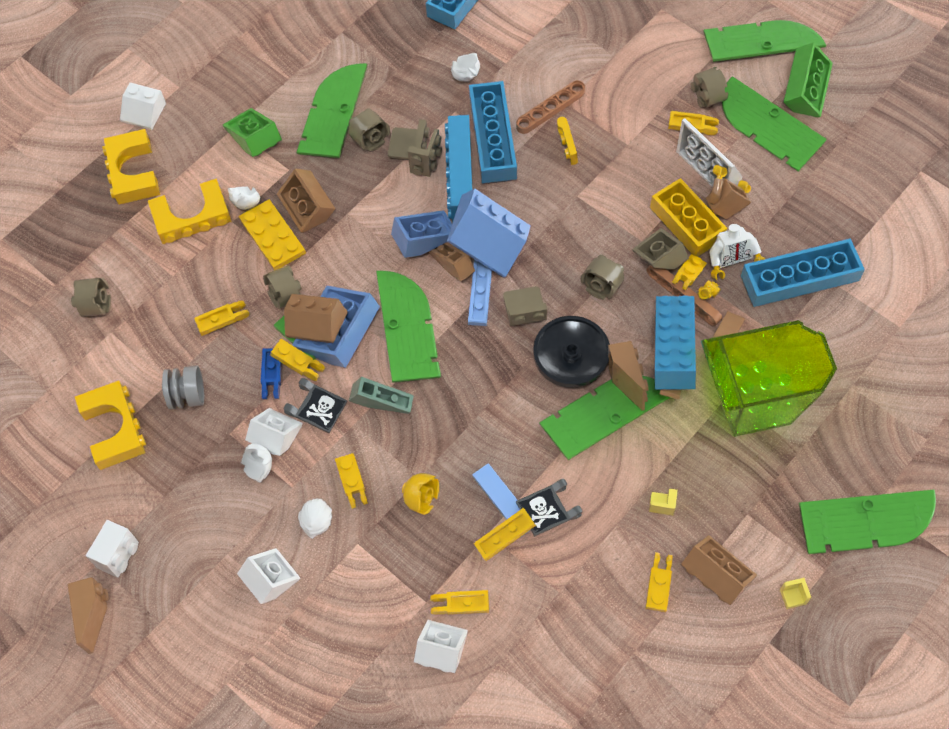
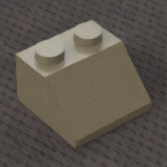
[632,228,689,269]

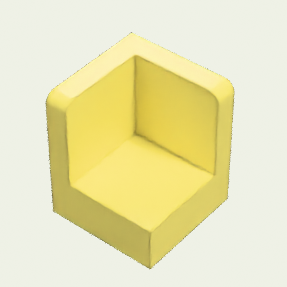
[649,489,678,516]
[780,578,811,609]

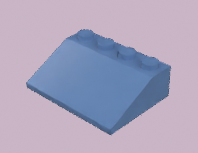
[447,188,531,278]
[292,286,380,368]

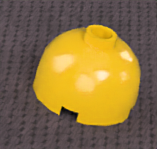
[402,473,439,515]

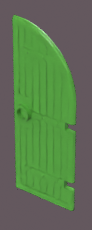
[703,20,826,62]
[296,63,367,158]
[722,76,827,172]
[376,271,441,383]
[539,376,670,460]
[799,490,936,554]

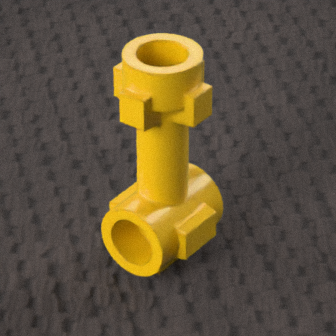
[698,280,721,300]

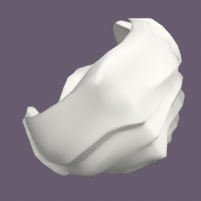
[451,53,480,82]
[228,186,260,210]
[241,444,272,483]
[298,498,332,539]

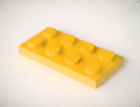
[238,199,306,270]

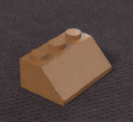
[277,169,336,233]
[284,294,348,343]
[681,535,757,605]

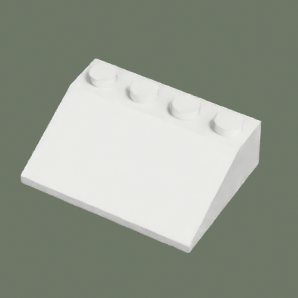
[676,118,742,187]

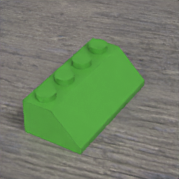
[784,42,833,117]

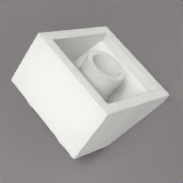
[120,83,166,130]
[245,408,303,456]
[237,548,300,604]
[414,620,468,673]

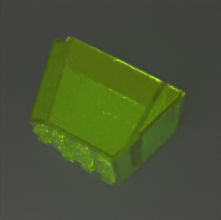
[701,320,837,437]

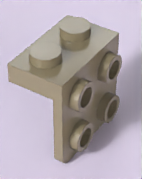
[388,119,430,160]
[408,129,442,177]
[503,286,547,326]

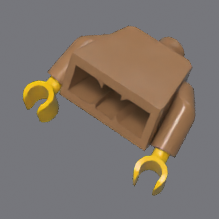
[706,165,751,219]

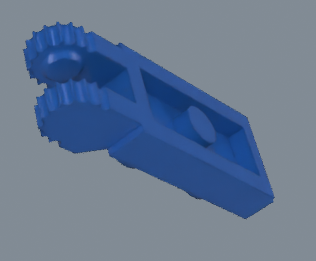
[261,348,282,399]

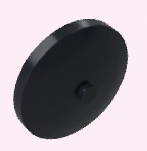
[533,316,610,388]

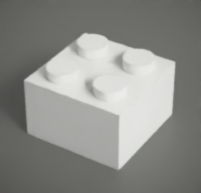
[86,520,139,578]

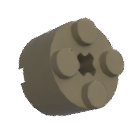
[690,67,728,108]
[349,108,390,151]
[580,255,624,300]
[263,265,302,309]
[71,278,111,317]

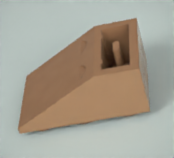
[608,341,649,410]

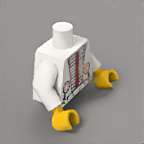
[709,224,765,280]

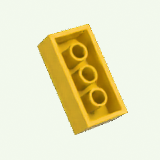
[650,178,727,257]

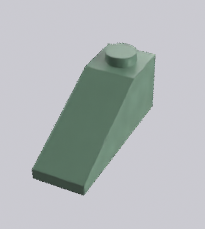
[349,377,414,414]

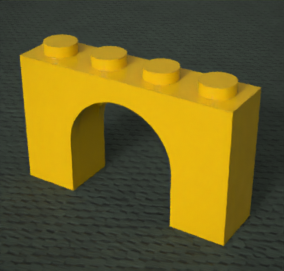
[102,129,160,205]
[148,178,232,244]
[75,380,146,470]

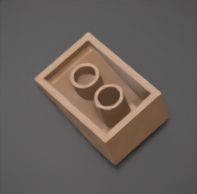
[67,577,109,654]

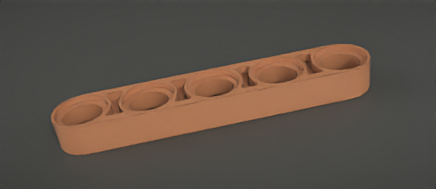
[516,80,585,134]
[647,265,722,326]

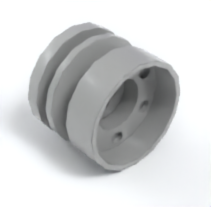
[162,365,204,410]

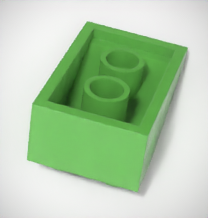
[222,108,282,157]

